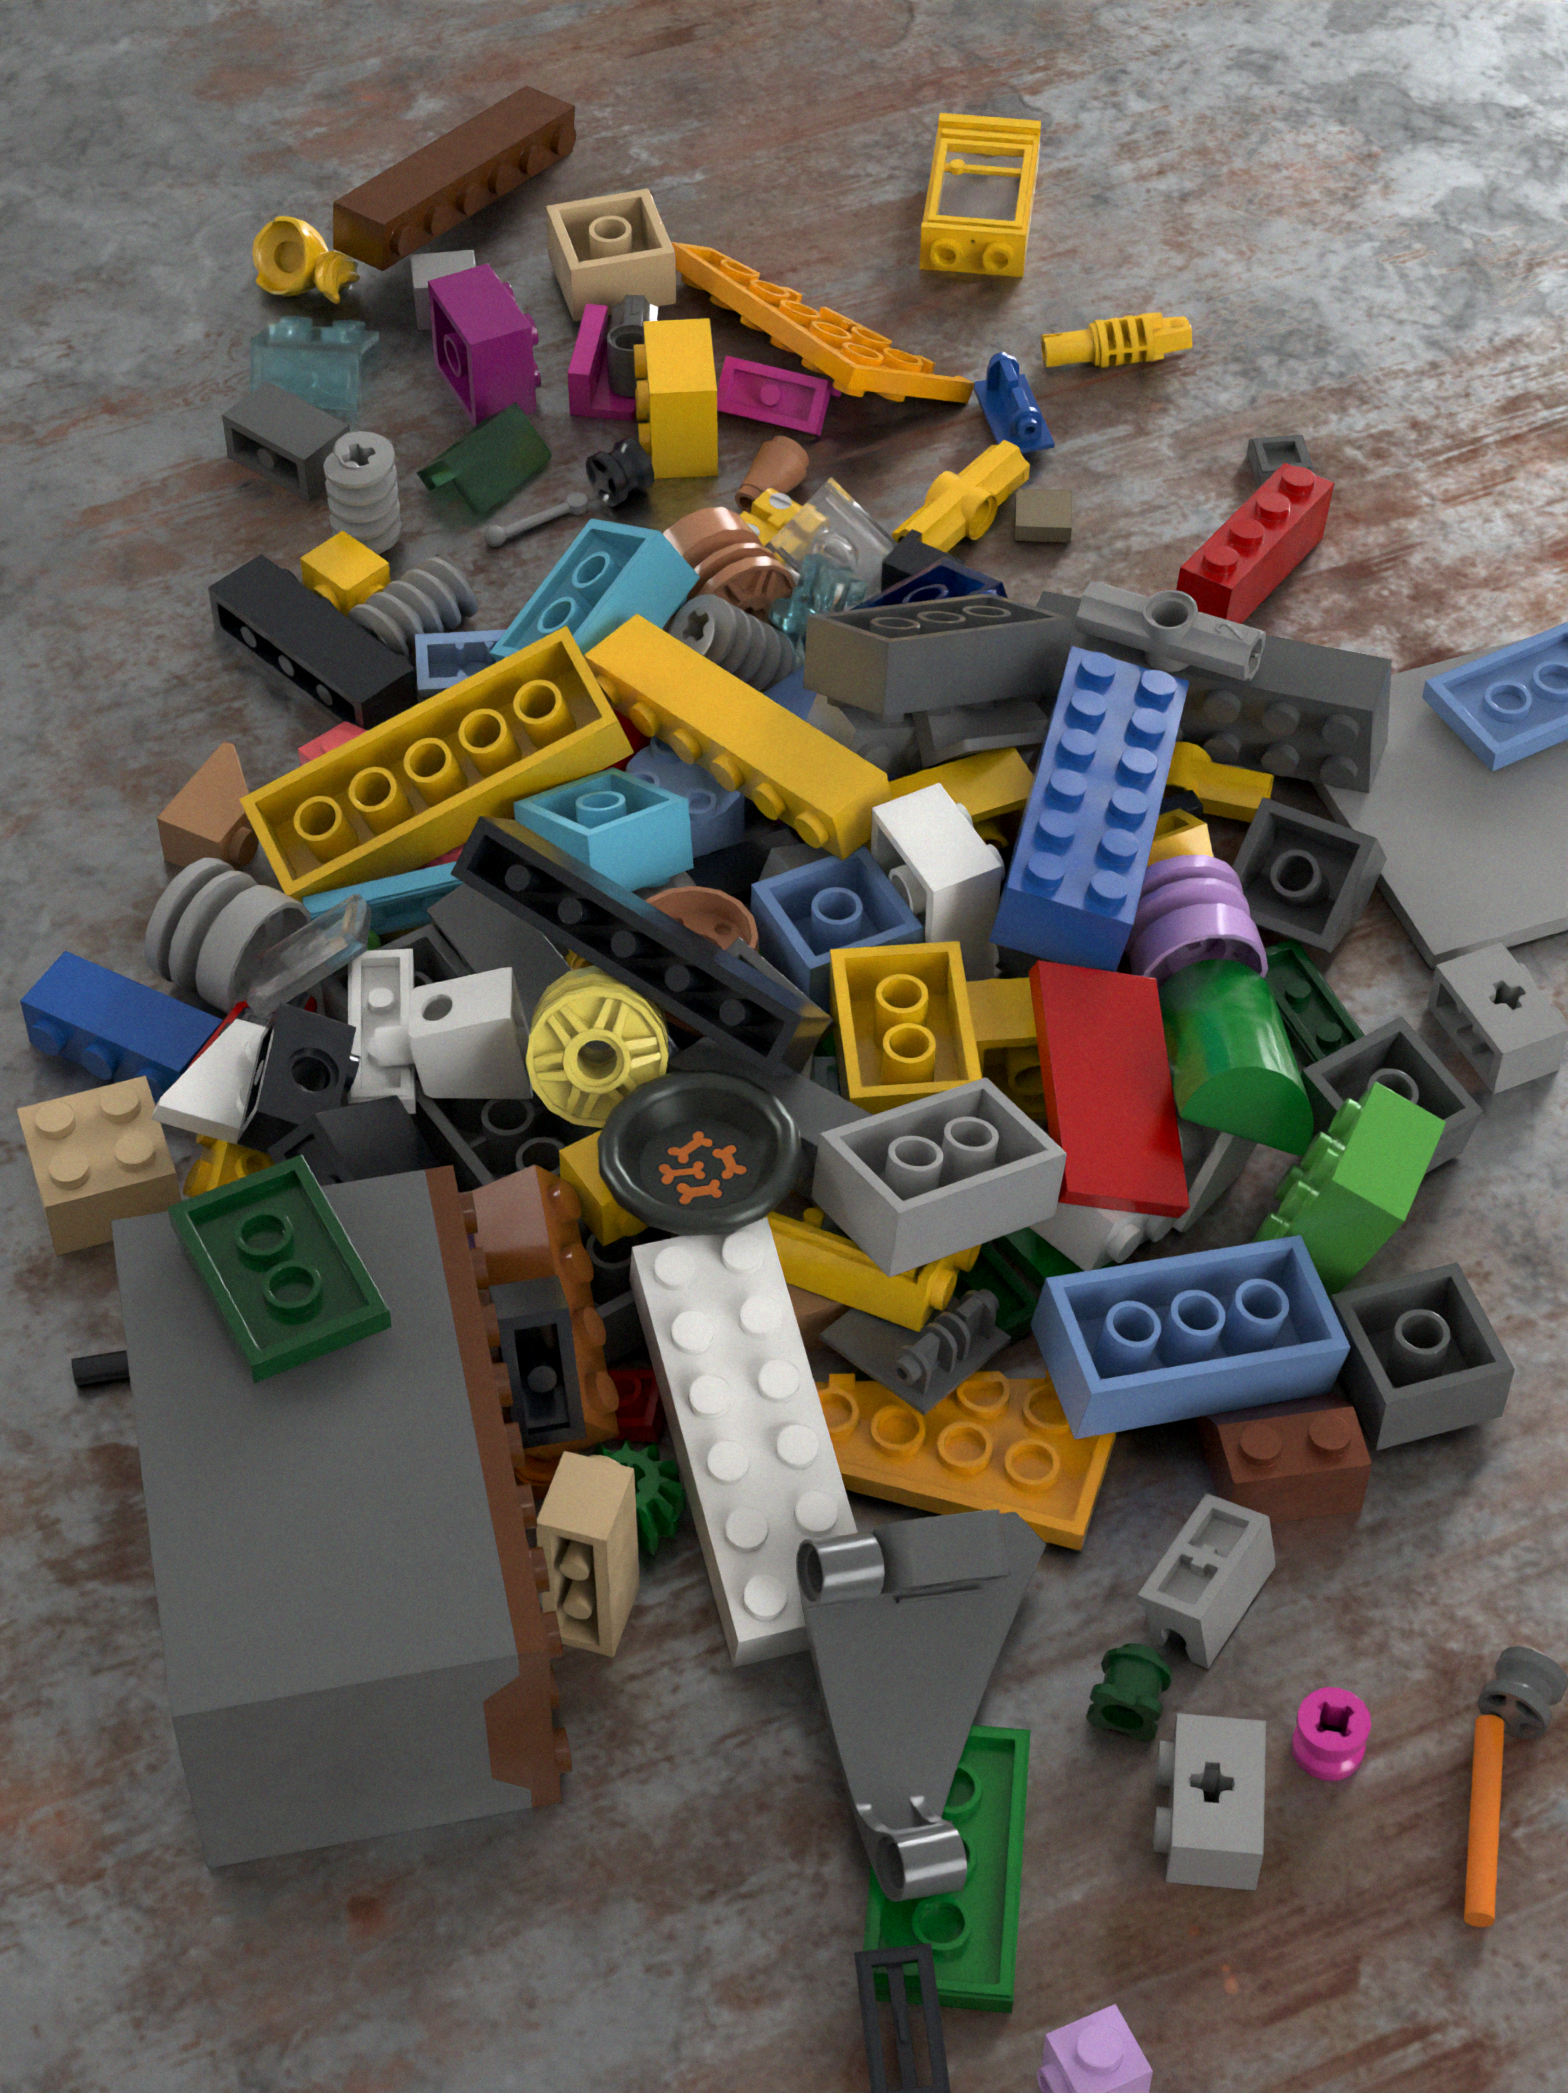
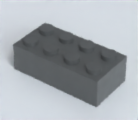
[803,593,1073,723]

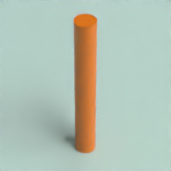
[1464,1715,1505,1927]

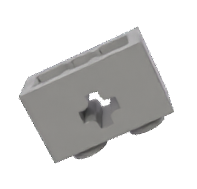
[1428,942,1568,1094]
[1153,1713,1266,1890]

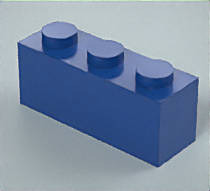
[20,951,223,1103]

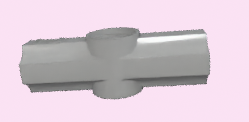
[1076,581,1266,681]

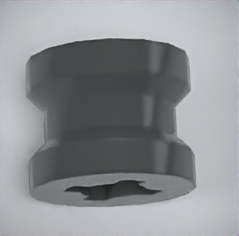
[1477,1646,1568,1739]

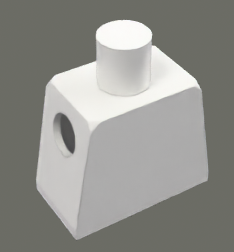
[374,967,533,1099]

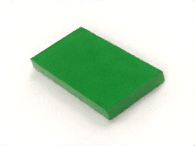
[863,1725,1031,2013]

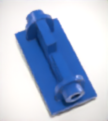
[973,352,1055,453]

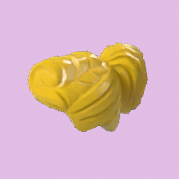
[252,216,361,304]

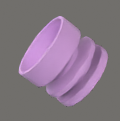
[1124,855,1268,991]

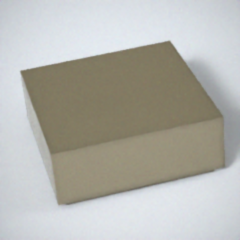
[1015,489,1072,543]

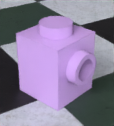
[1036,2004,1153,2093]

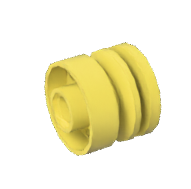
[526,965,668,1128]

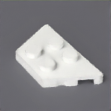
[151,1019,348,1151]

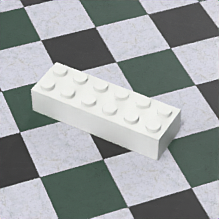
[629,1217,858,1668]

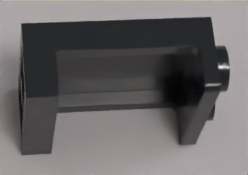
[267,1095,441,1186]

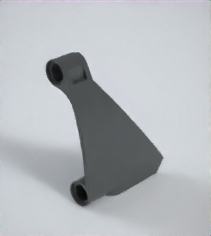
[796,1510,1046,1902]

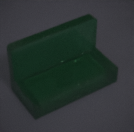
[416,401,552,515]

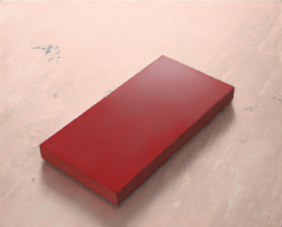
[1028,960,1190,1218]

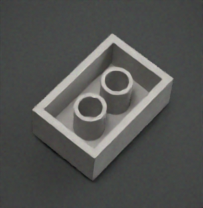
[811,1077,1067,1277]

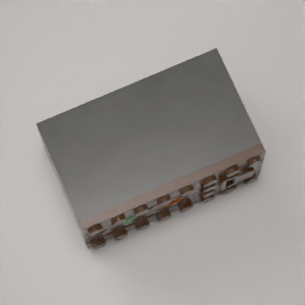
[111,1165,572,1868]

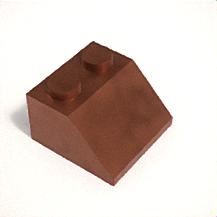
[1194,1391,1372,1524]

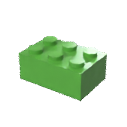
[1252,1081,1446,1300]

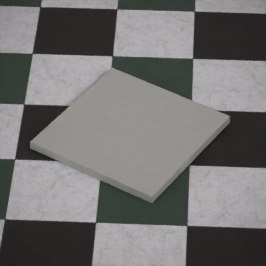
[1310,638,1568,969]

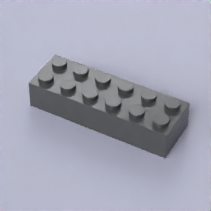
[1035,591,1392,793]

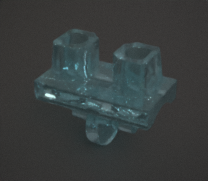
[769,553,867,663]

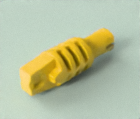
[1041,312,1192,369]

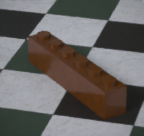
[333,85,576,271]

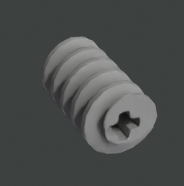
[323,431,402,555]
[348,554,478,658]
[668,594,796,693]

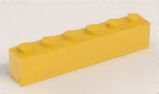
[584,614,893,861]

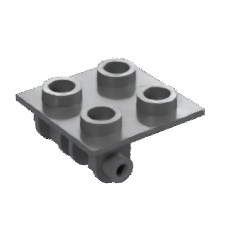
[819,1289,1011,1415]

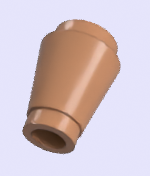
[735,436,809,514]

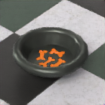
[597,1069,803,1236]

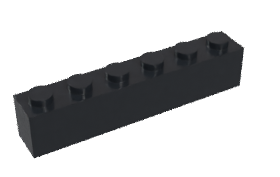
[450,816,831,1077]

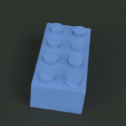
[1030,1235,1351,1439]

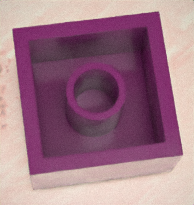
[428,263,541,430]

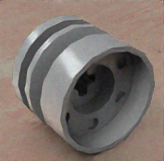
[144,857,313,1014]

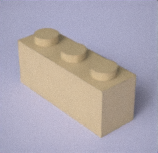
[536,1451,640,1657]

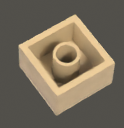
[546,188,676,321]
[17,1075,182,1256]

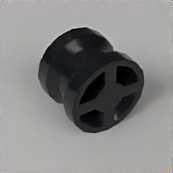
[586,437,654,507]

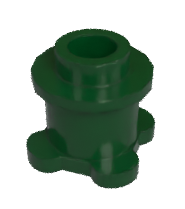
[1086,1643,1173,1741]

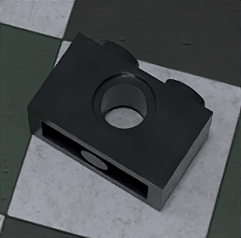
[237,1002,360,1155]

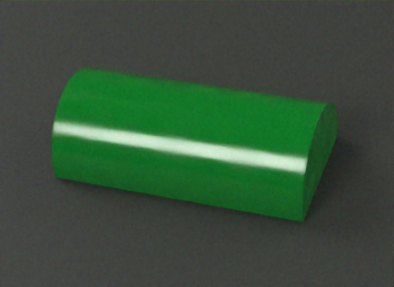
[1158,959,1314,1156]

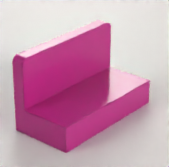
[568,304,636,421]
[717,355,841,436]

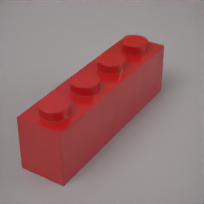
[1176,463,1335,624]

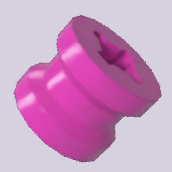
[1291,1687,1371,1781]

